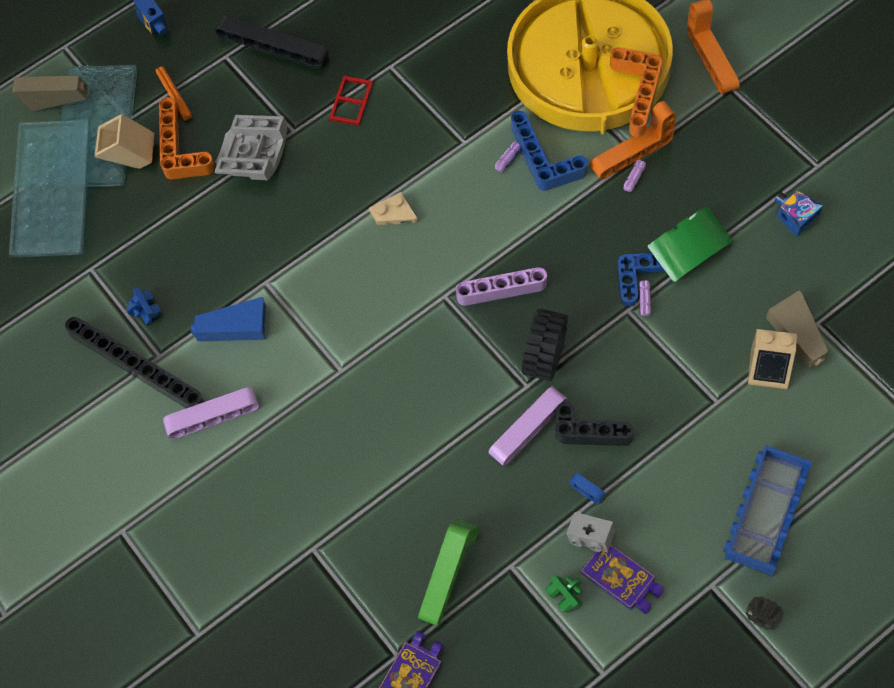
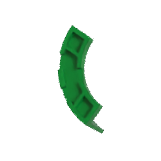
[647,206,733,281]

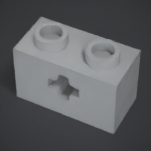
[566,512,616,552]

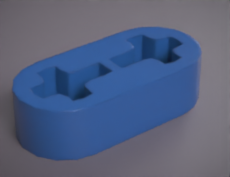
[569,473,606,504]

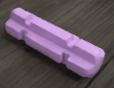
[495,142,521,172]
[623,160,646,192]
[639,281,651,316]

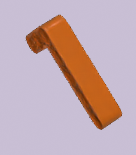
[687,0,740,94]
[610,47,662,137]
[159,97,215,179]
[589,101,676,180]

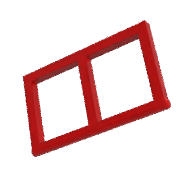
[329,76,373,126]

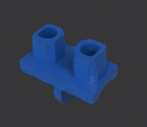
[126,287,161,325]

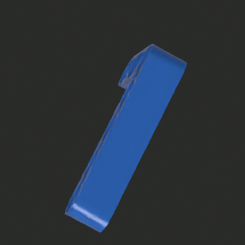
[511,111,587,191]

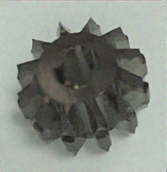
[745,596,784,630]

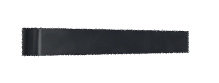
[65,317,204,408]

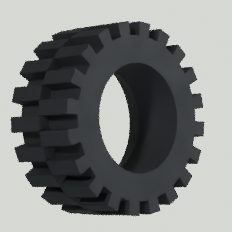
[522,308,568,381]

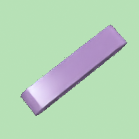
[456,268,547,306]
[488,386,568,466]
[163,387,259,439]

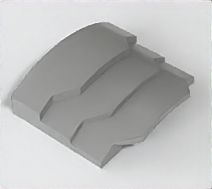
[215,115,287,180]

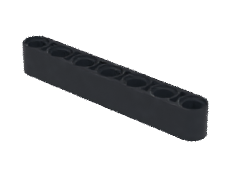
[215,16,329,68]

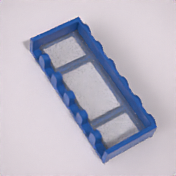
[723,445,812,577]

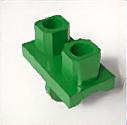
[545,575,583,613]

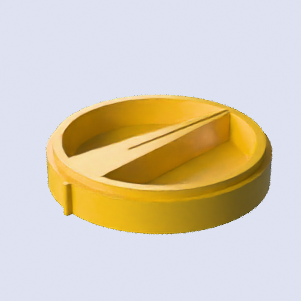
[507,0,673,135]

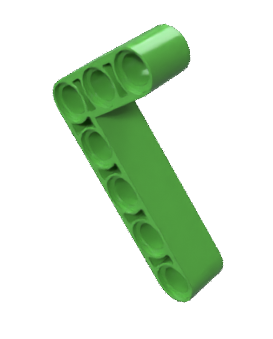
[418,519,480,626]

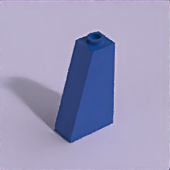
[191,297,266,342]

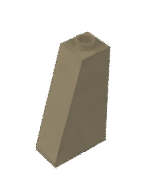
[12,76,88,111]
[766,290,828,370]

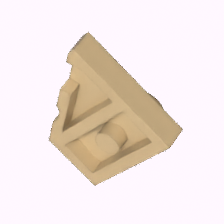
[369,192,418,225]

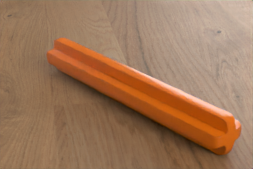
[156,66,192,121]

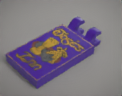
[580,545,664,614]
[379,631,444,688]

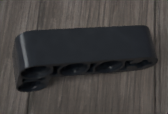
[556,402,634,446]

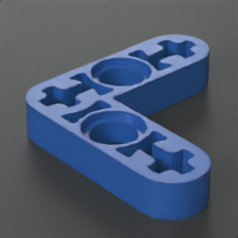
[617,253,665,307]

